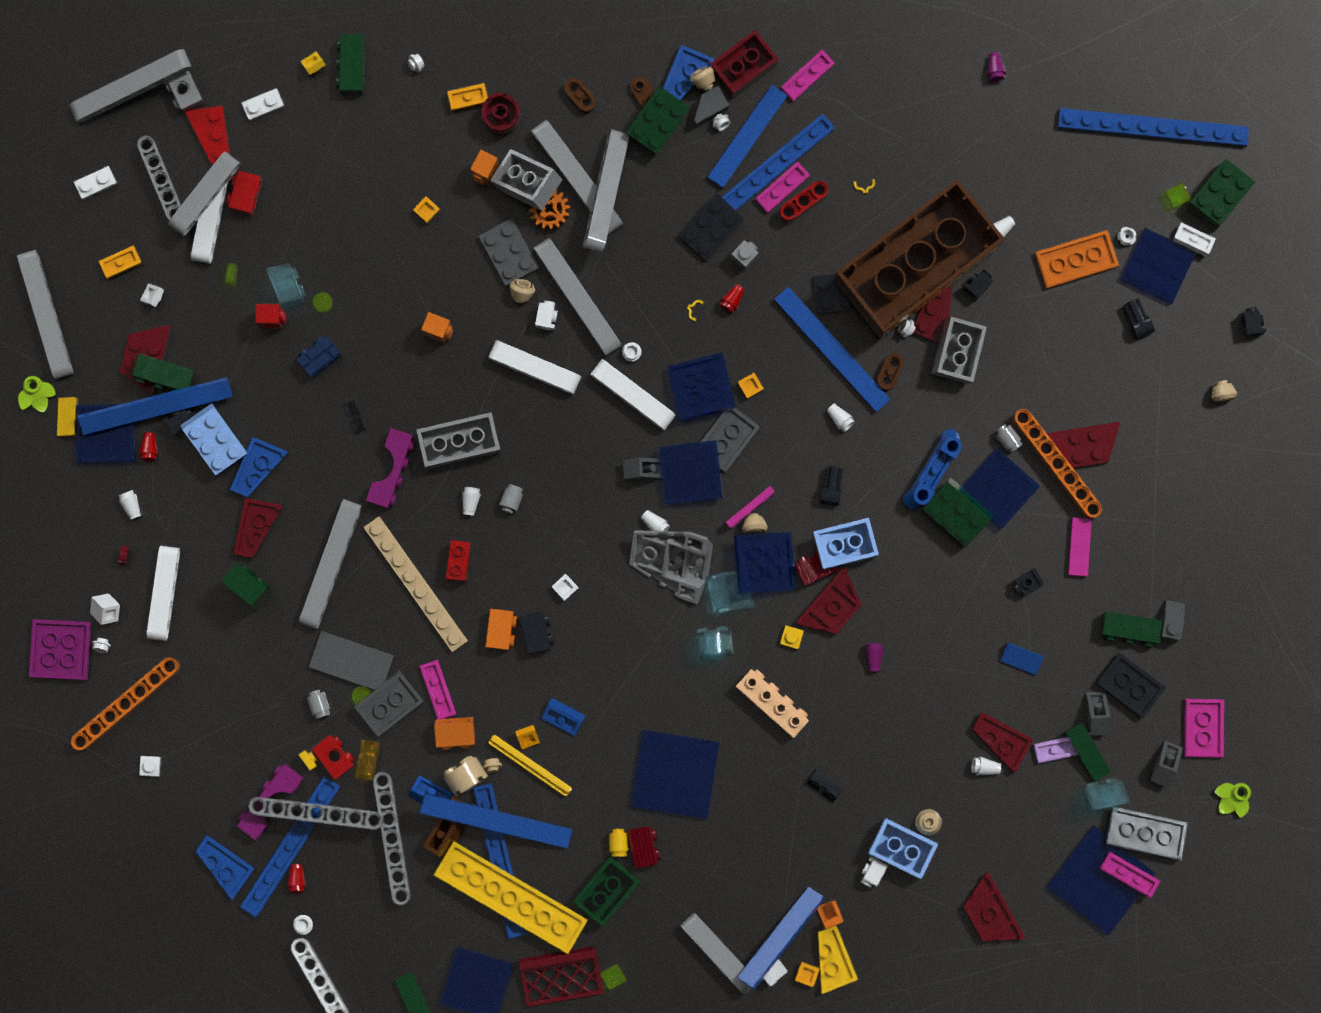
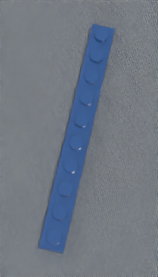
[1058,108,1249,147]

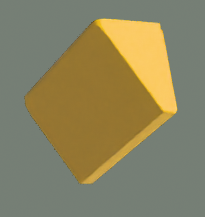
[57,397,78,437]

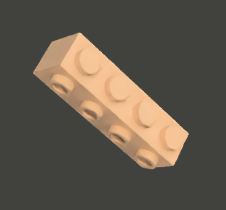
[736,669,809,738]

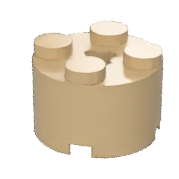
[443,756,488,797]

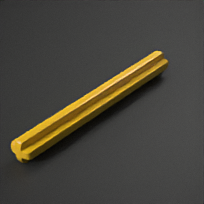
[488,735,572,797]

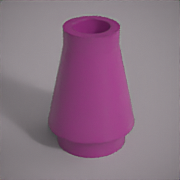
[987,52,1006,82]
[865,643,884,671]

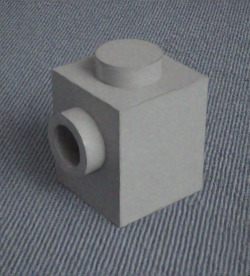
[731,240,758,270]

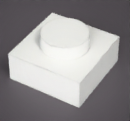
[140,283,164,307]
[552,574,579,601]
[140,756,161,776]

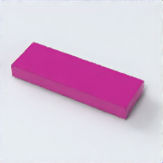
[780,50,835,102]
[755,161,810,214]
[725,486,774,529]
[1068,518,1092,577]
[419,660,457,719]
[1100,852,1160,898]

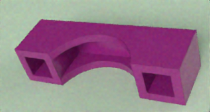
[366,428,415,509]
[237,764,305,840]

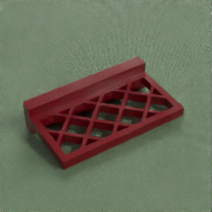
[519,946,603,1007]

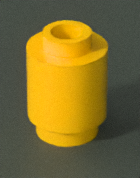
[609,829,629,857]

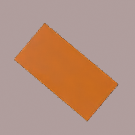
[1035,230,1119,289]

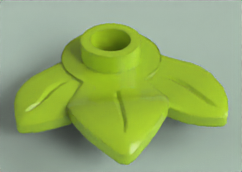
[18,376,56,412]
[1214,783,1251,818]

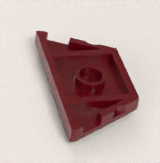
[120,325,171,397]
[1047,422,1120,468]
[796,567,862,634]
[963,872,1025,941]

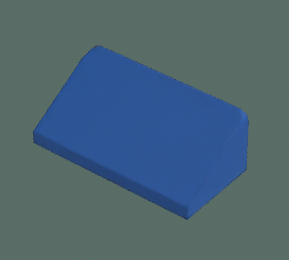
[1000,643,1044,675]
[541,698,585,737]
[408,775,453,803]

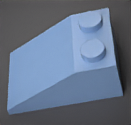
[813,518,879,569]

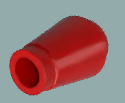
[719,284,745,314]
[139,432,158,462]
[287,864,306,893]

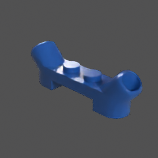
[903,429,962,510]

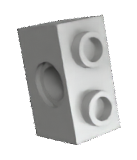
[165,70,204,113]

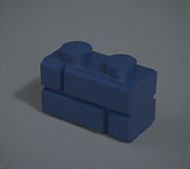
[297,336,342,379]

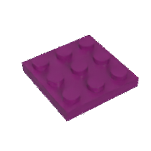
[29,619,92,680]

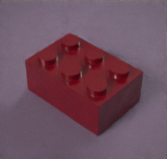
[710,29,779,98]

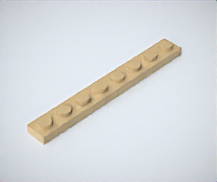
[364,517,468,652]

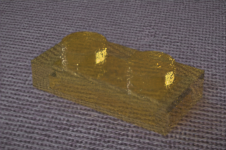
[355,739,380,781]

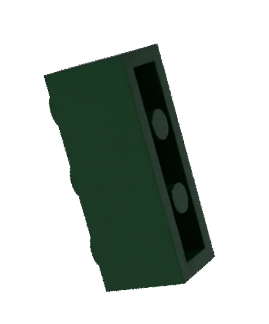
[336,34,365,94]
[130,353,194,392]
[1100,611,1163,647]

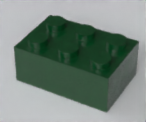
[626,85,690,155]
[1187,159,1255,230]
[923,478,994,547]
[222,563,272,610]
[573,857,640,927]

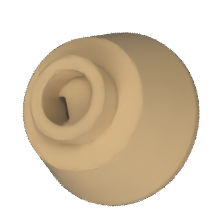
[690,66,715,90]
[510,279,535,303]
[1211,380,1237,402]
[742,513,768,537]
[915,809,942,836]

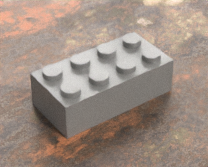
[417,412,501,469]

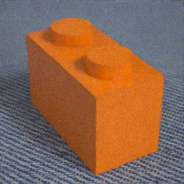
[470,150,499,185]
[421,312,454,343]
[486,609,517,651]
[434,717,475,749]

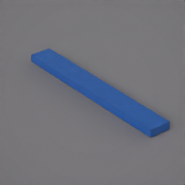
[722,114,835,211]
[774,287,891,412]
[78,377,233,435]
[240,776,341,918]
[473,783,527,939]
[419,793,573,848]

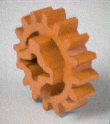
[529,190,570,231]

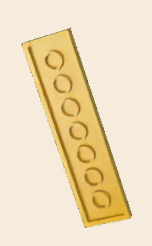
[434,841,587,954]

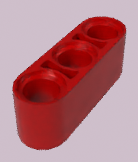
[780,181,828,223]

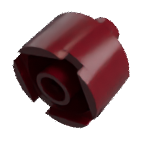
[481,93,520,135]

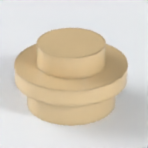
[483,758,502,773]

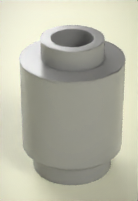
[995,424,1022,453]
[499,484,523,514]
[306,690,330,719]

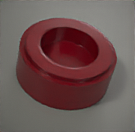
[118,545,129,565]

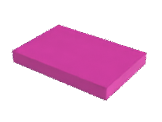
[1184,699,1224,758]

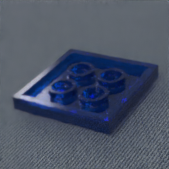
[1120,228,1197,304]
[667,352,736,422]
[76,404,135,463]
[659,440,724,504]
[962,448,1040,529]
[734,532,796,593]
[441,947,513,1013]

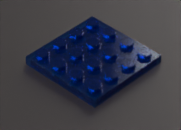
[631,730,719,819]
[1047,826,1156,935]

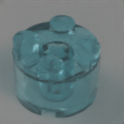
[693,626,734,660]

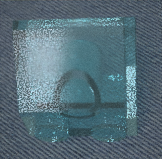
[266,264,306,310]
[706,570,755,615]
[1082,777,1130,811]

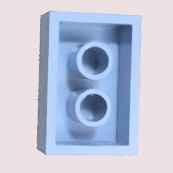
[180,404,247,475]
[868,818,938,879]

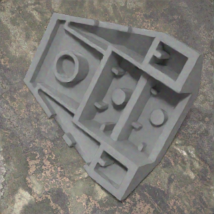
[629,530,713,604]

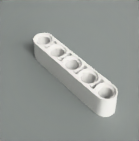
[191,182,228,264]
[488,340,581,394]
[590,359,676,431]
[147,546,180,641]
[291,938,349,1013]

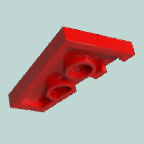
[185,106,230,165]

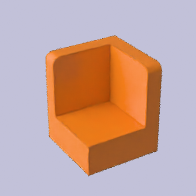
[817,900,844,929]

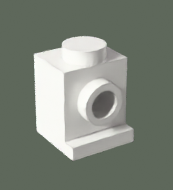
[535,301,558,331]
[861,856,888,887]

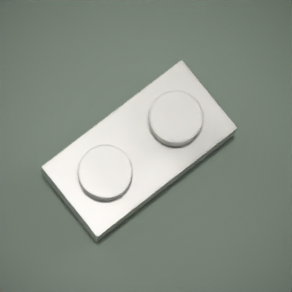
[242,88,284,121]
[74,166,117,200]
[1173,223,1216,257]

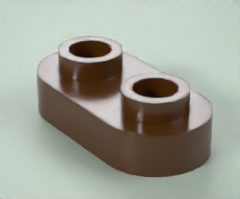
[630,77,654,108]
[564,78,596,112]
[877,353,904,390]

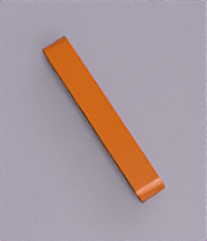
[1013,409,1102,519]
[71,658,180,751]

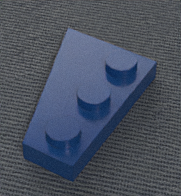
[663,45,715,100]
[230,437,288,498]
[196,835,255,900]

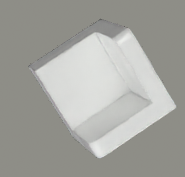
[90,594,120,625]
[764,959,787,987]

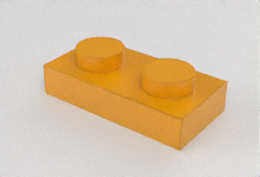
[447,83,488,111]
[99,245,142,279]

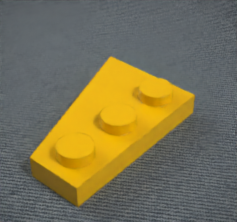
[818,925,858,994]

